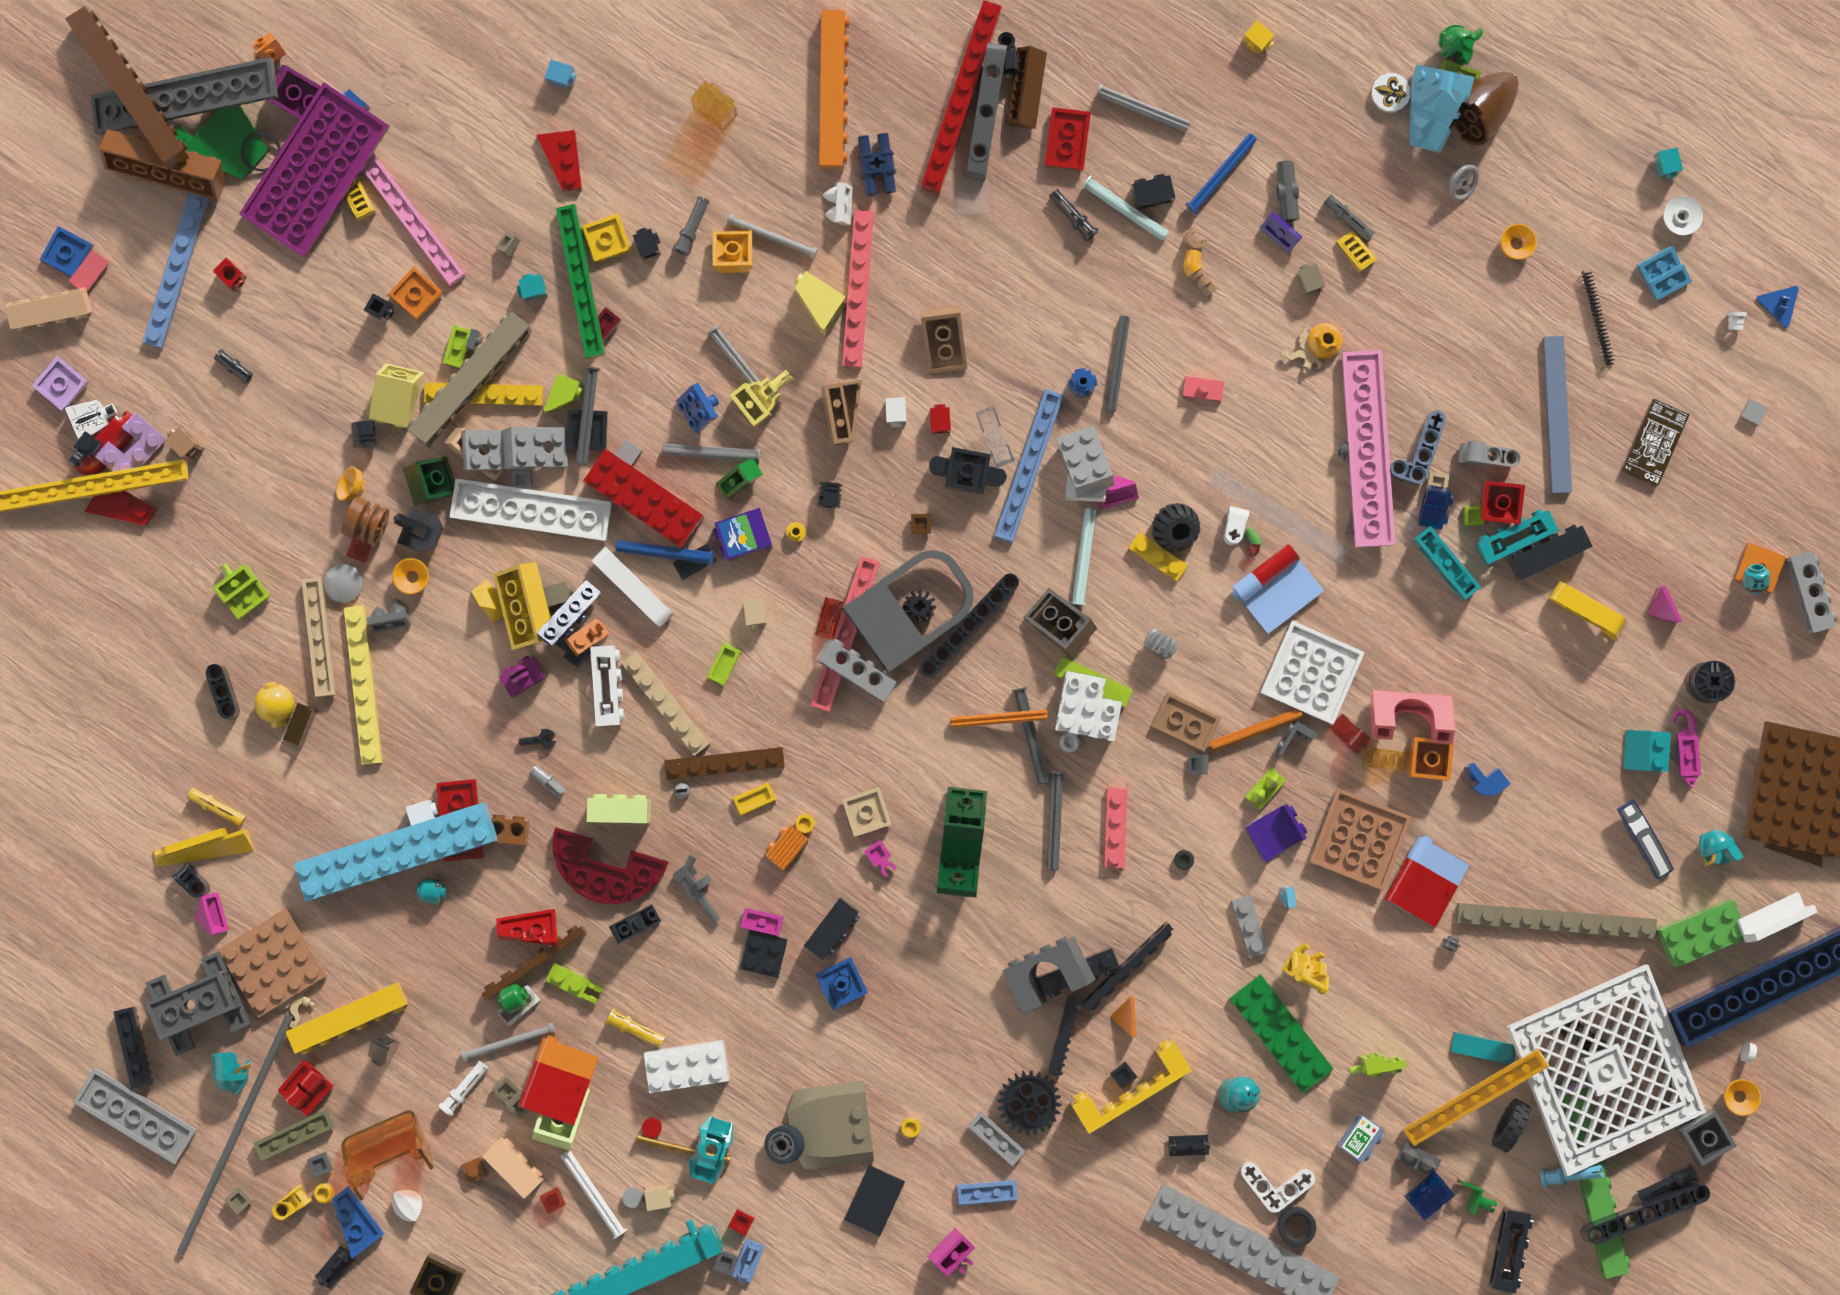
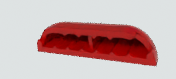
[73,411,134,476]

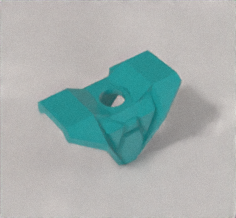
[688,1116,734,1184]

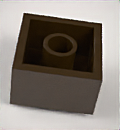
[409,1253,466,1295]

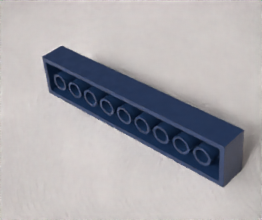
[1666,926,1840,1048]

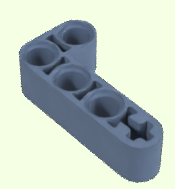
[1390,410,1446,486]

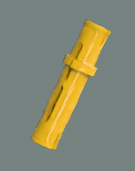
[187,788,246,827]

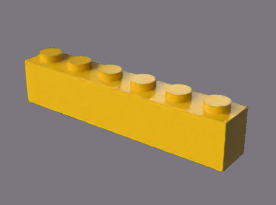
[286,982,408,1055]

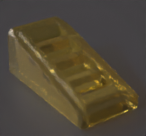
[1362,747,1406,772]

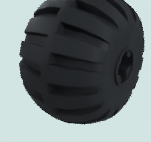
[1152,503,1201,552]

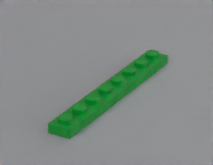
[556,204,606,359]

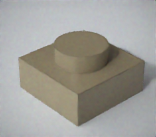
[495,231,521,256]
[224,1186,253,1215]

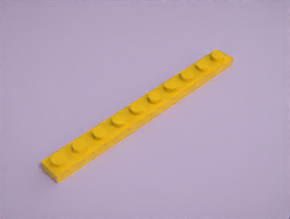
[0,459,189,512]

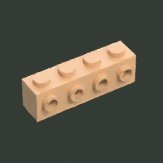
[4,287,92,331]

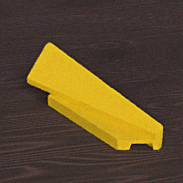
[153,828,253,867]

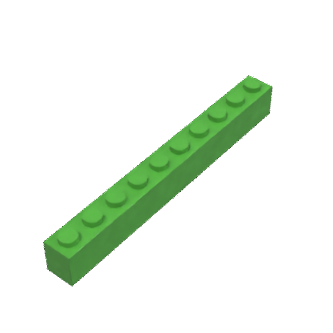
[1555,1075,1630,1279]

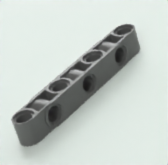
[966,42,1007,181]

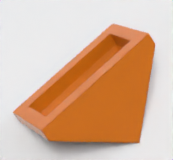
[1110,996,1136,1037]

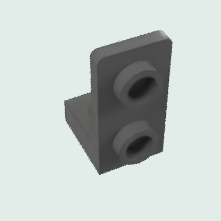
[1275,721,1318,758]

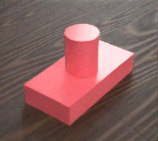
[1182,376,1224,402]

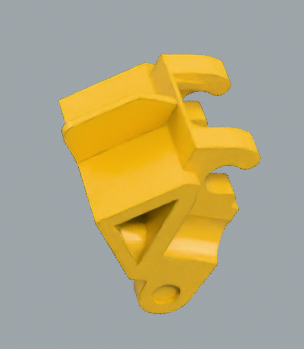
[1282,943,1329,995]

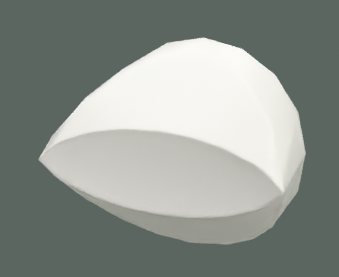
[392,1190,423,1222]

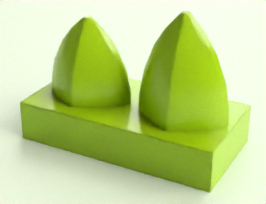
[1245,767,1286,810]

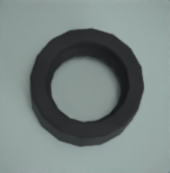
[1277,1207,1317,1247]

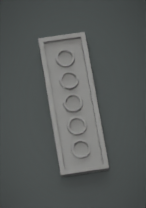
[73,1068,197,1164]

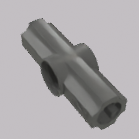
[1276,160,1300,222]

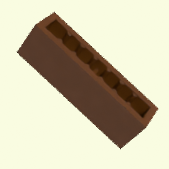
[1006,46,1047,129]

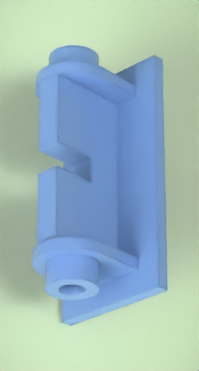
[732,1238,765,1283]

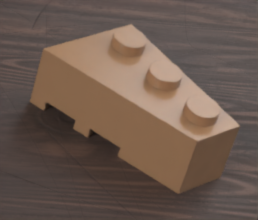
[821,380,862,447]

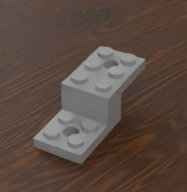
[462,427,568,471]

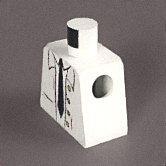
[65,400,118,440]

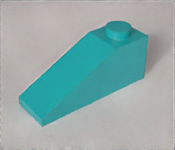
[1450,1032,1516,1064]

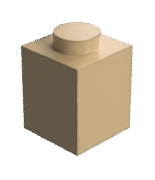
[743,599,767,629]
[644,1185,675,1211]

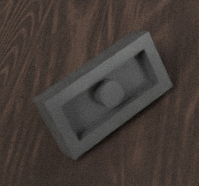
[367,599,411,633]
[1396,1141,1442,1178]

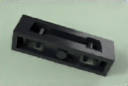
[1489,1207,1533,1294]

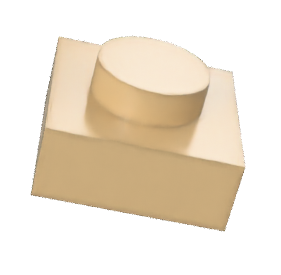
[1426,471,1450,495]

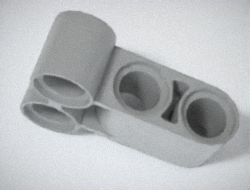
[1458,441,1521,468]

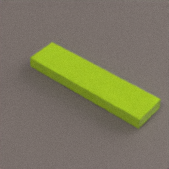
[1054,656,1133,708]

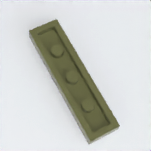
[253,1109,335,1161]

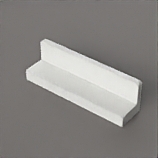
[1737,892,1817,943]

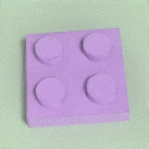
[32,356,89,412]

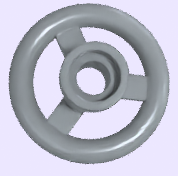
[1449,164,1479,201]

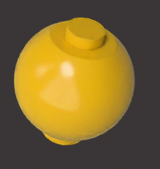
[254,682,295,728]

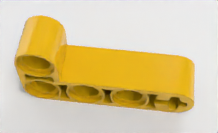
[1548,581,1627,641]

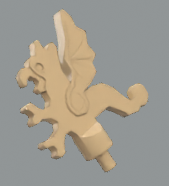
[1281,328,1324,374]
[276,988,315,1028]

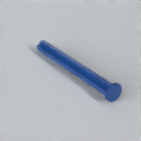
[1185,133,1257,214]
[616,540,714,566]

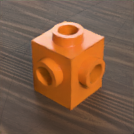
[252,32,286,64]

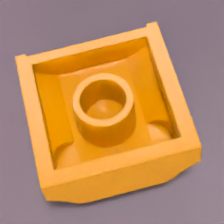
[713,230,753,273]

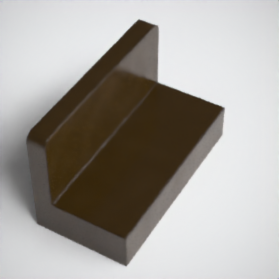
[283,703,317,747]

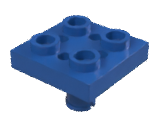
[676,382,719,434]
[815,957,868,1010]

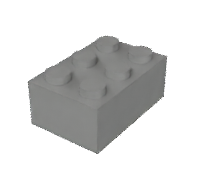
[1056,426,1115,498]

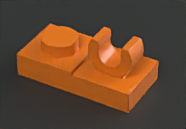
[565,618,609,657]

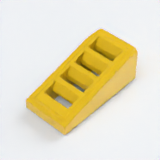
[346,178,376,221]
[1336,230,1377,273]

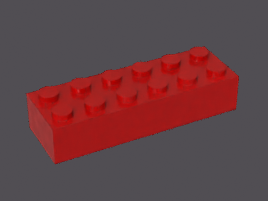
[583,448,704,548]

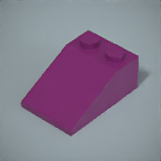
[266,65,321,119]

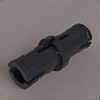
[214,349,253,383]

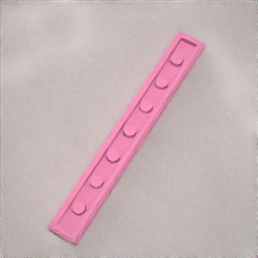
[362,153,466,287]

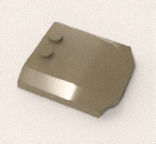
[787,1080,874,1170]

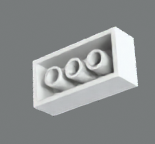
[644,1040,730,1093]

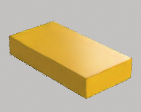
[732,782,776,816]

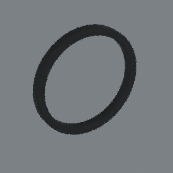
[241,132,281,172]

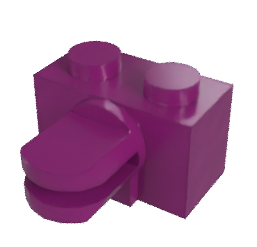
[499,655,547,698]

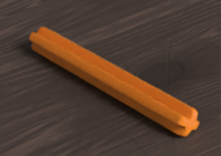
[950,709,1048,728]
[1209,709,1303,752]

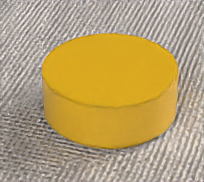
[795,814,815,834]
[901,1117,921,1138]

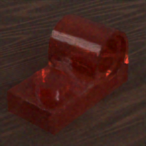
[1329,714,1372,755]

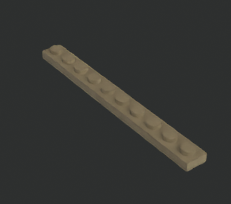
[1456,903,1657,939]

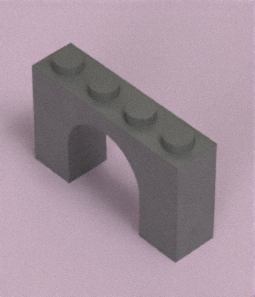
[1002,936,1096,1014]

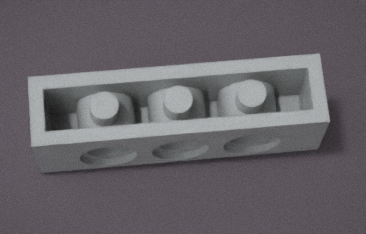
[1785,551,1837,634]
[815,638,896,702]

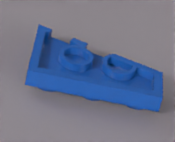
[332,1186,385,1259]

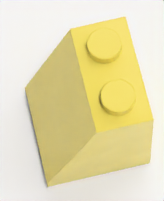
[794,271,846,335]
[369,364,424,428]

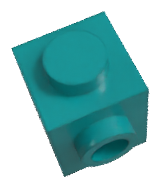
[1654,147,1683,180]
[516,273,548,302]

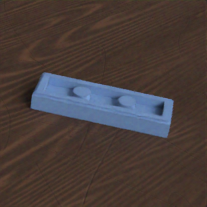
[957,1180,1018,1206]

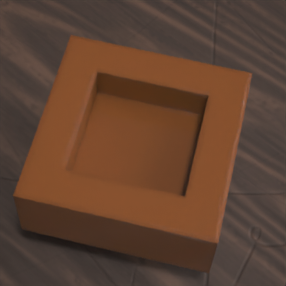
[461,1157,487,1183]

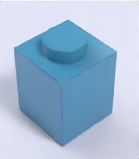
[545,59,577,89]

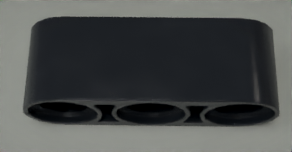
[205,664,240,720]

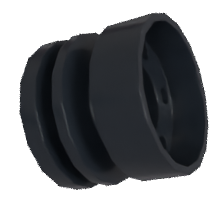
[1685,660,1735,703]

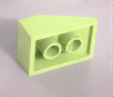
[532,1088,590,1151]

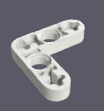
[1240,1162,1315,1213]

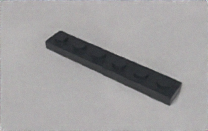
[1081,921,1174,1012]

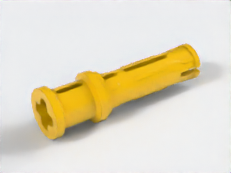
[605,1009,665,1048]

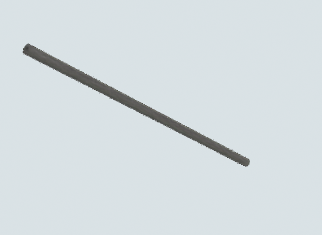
[177,1013,294,1254]

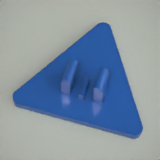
[1756,286,1799,328]

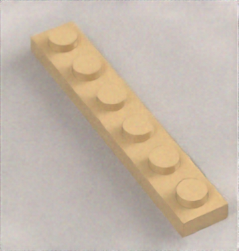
[301,577,336,697]
[622,651,710,756]

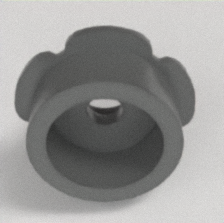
[1337,441,1349,460]
[1442,936,1461,952]

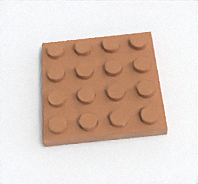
[1309,788,1412,891]
[218,908,328,1018]

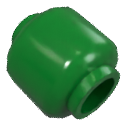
[497,984,529,1013]

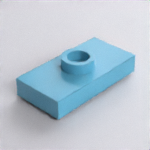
[1280,886,1296,908]

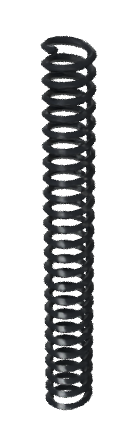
[1581,271,1615,365]

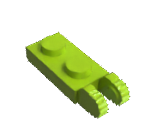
[546,963,603,1004]

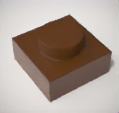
[911,514,931,534]

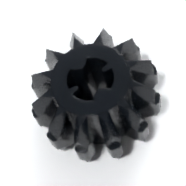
[903,590,936,623]

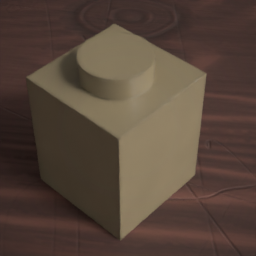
[1296,263,1325,296]
[543,581,574,608]

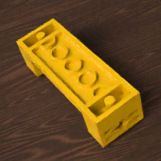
[1070,1039,1192,1134]

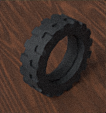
[1492,1098,1531,1153]

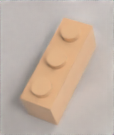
[482,1137,544,1199]

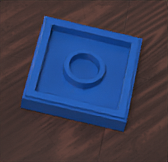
[39,226,94,277]

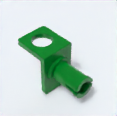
[1457,1179,1497,1215]

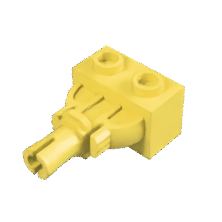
[730,370,794,427]

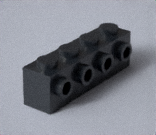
[1507,524,1593,581]
[1037,947,1120,998]

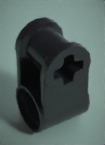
[172,861,210,898]

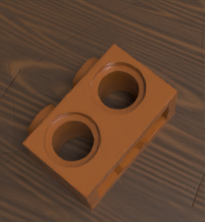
[491,814,530,845]

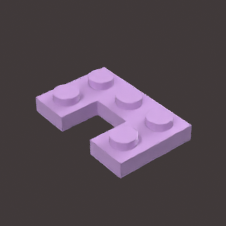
[95,412,166,471]

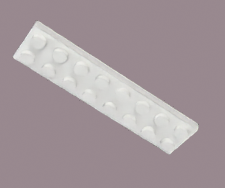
[450,479,612,541]

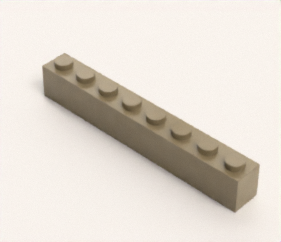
[408,311,532,449]

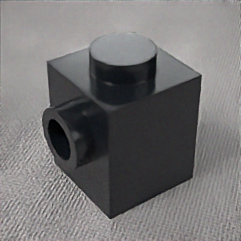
[632,228,661,260]
[364,293,394,323]

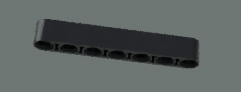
[920,573,1019,678]
[1580,1183,1710,1244]

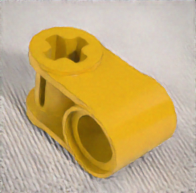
[272,1184,312,1220]

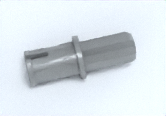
[529,765,566,798]

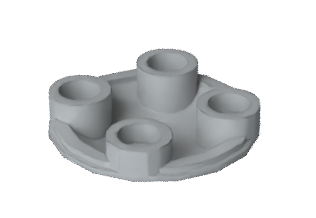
[324,564,363,603]

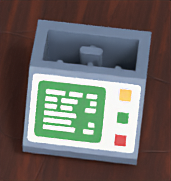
[1336,1112,1385,1163]

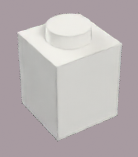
[885,397,906,427]
[406,800,439,825]

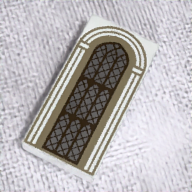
[497,985,540,1026]

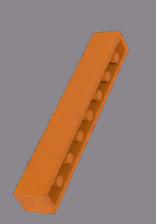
[819,10,849,169]

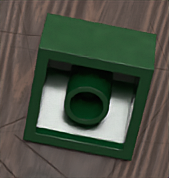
[403,456,455,506]

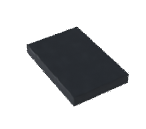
[844,1164,905,1236]

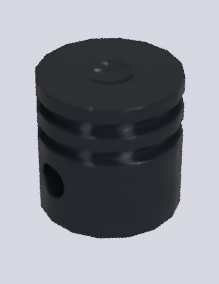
[351,421,377,448]
[817,482,843,508]

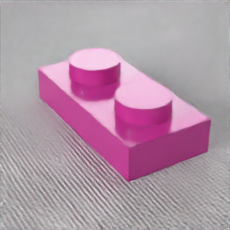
[741,908,784,936]

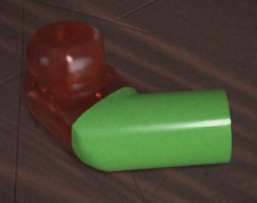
[1244,527,1261,557]

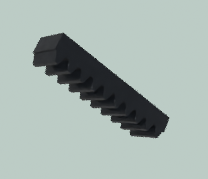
[1048,995,1081,1076]
[113,1006,153,1089]

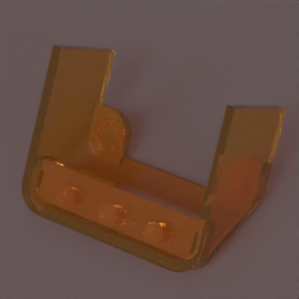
[341,1110,434,1201]

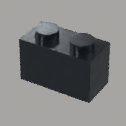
[1131,174,1176,210]

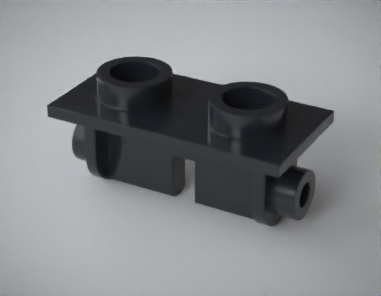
[1168,1135,1210,1156]
[315,1246,356,1289]

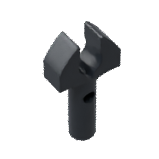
[518,729,557,749]

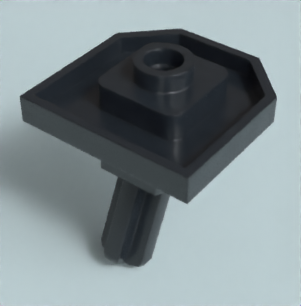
[393,507,444,553]

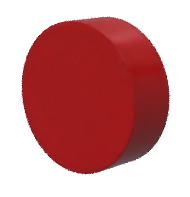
[642,1117,662,1138]

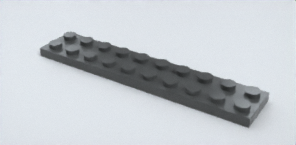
[90,57,278,135]

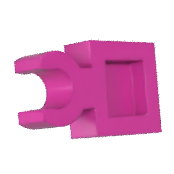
[864,840,896,877]

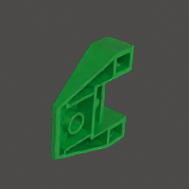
[175,105,269,180]

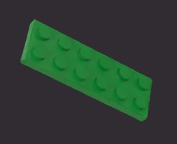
[1229,974,1334,1093]

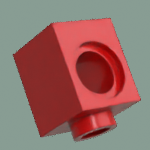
[213,257,247,291]
[930,404,951,434]

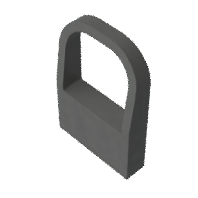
[841,550,973,672]

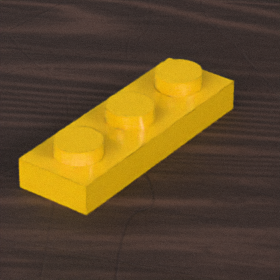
[1128,532,1188,582]

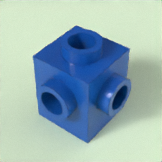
[1068,368,1097,398]

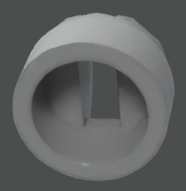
[674,783,690,799]

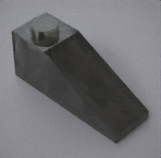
[368,1034,400,1067]

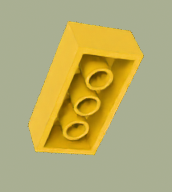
[493,562,550,650]

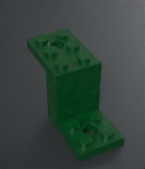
[937,787,987,898]

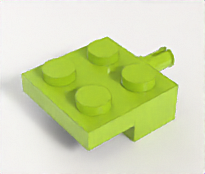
[213,563,271,620]
[1349,1052,1407,1078]

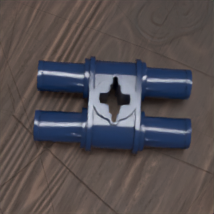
[857,133,897,196]

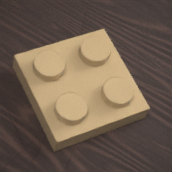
[842,787,892,837]

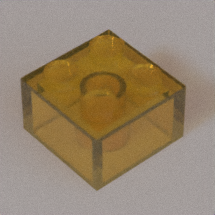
[690,81,738,132]

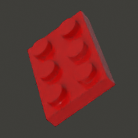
[1045,107,1091,171]

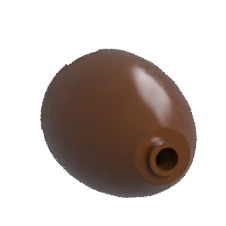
[1450,72,1519,146]

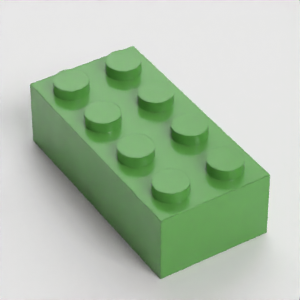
[1656,899,1744,967]

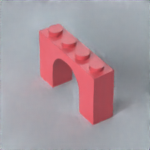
[1370,690,1455,744]

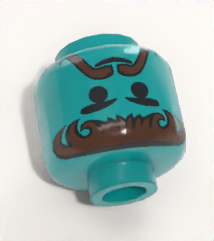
[1743,564,1770,595]
[416,878,447,905]

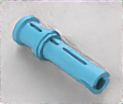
[1540,1165,1604,1187]

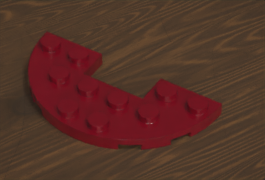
[552,827,669,904]

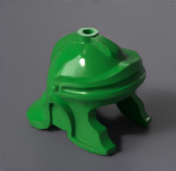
[1438,25,1483,66]

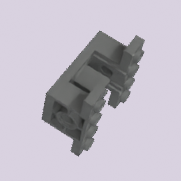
[145,951,251,1056]

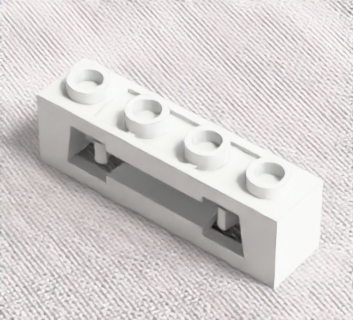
[590,645,624,727]

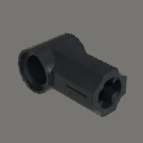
[998,32,1018,75]

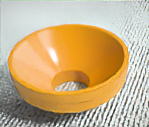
[1500,224,1537,260]
[1307,323,1343,359]
[336,467,365,502]
[393,558,429,594]
[1724,1079,1761,1116]

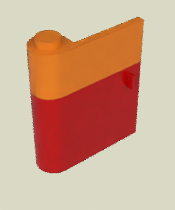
[518,1035,599,1125]

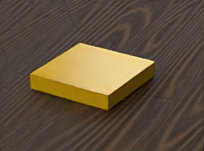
[581,214,631,264]

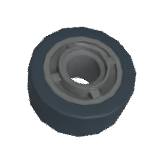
[764,1125,805,1164]

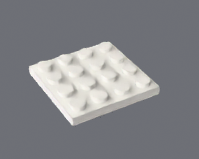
[1260,621,1365,725]

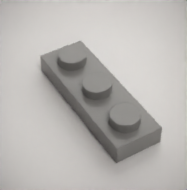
[1231,895,1269,958]
[968,1111,1026,1167]

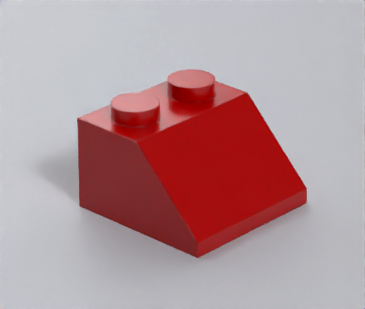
[1480,481,1525,524]

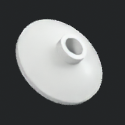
[1663,196,1703,235]

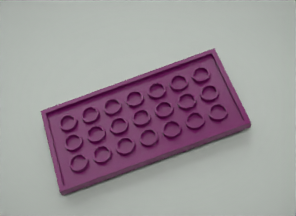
[239,82,390,258]

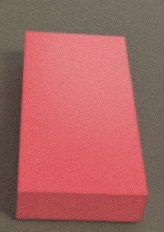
[69,250,109,291]

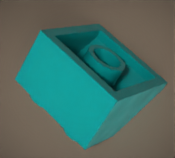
[1623,730,1671,772]

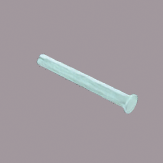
[1082,175,1169,241]
[1070,508,1096,606]

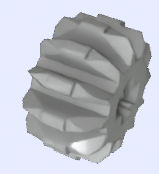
[1143,629,1178,659]

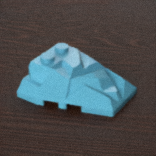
[1409,64,1475,153]

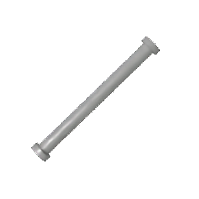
[726,214,818,259]
[461,1022,556,1062]

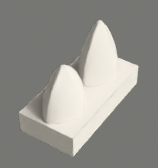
[823,183,852,226]

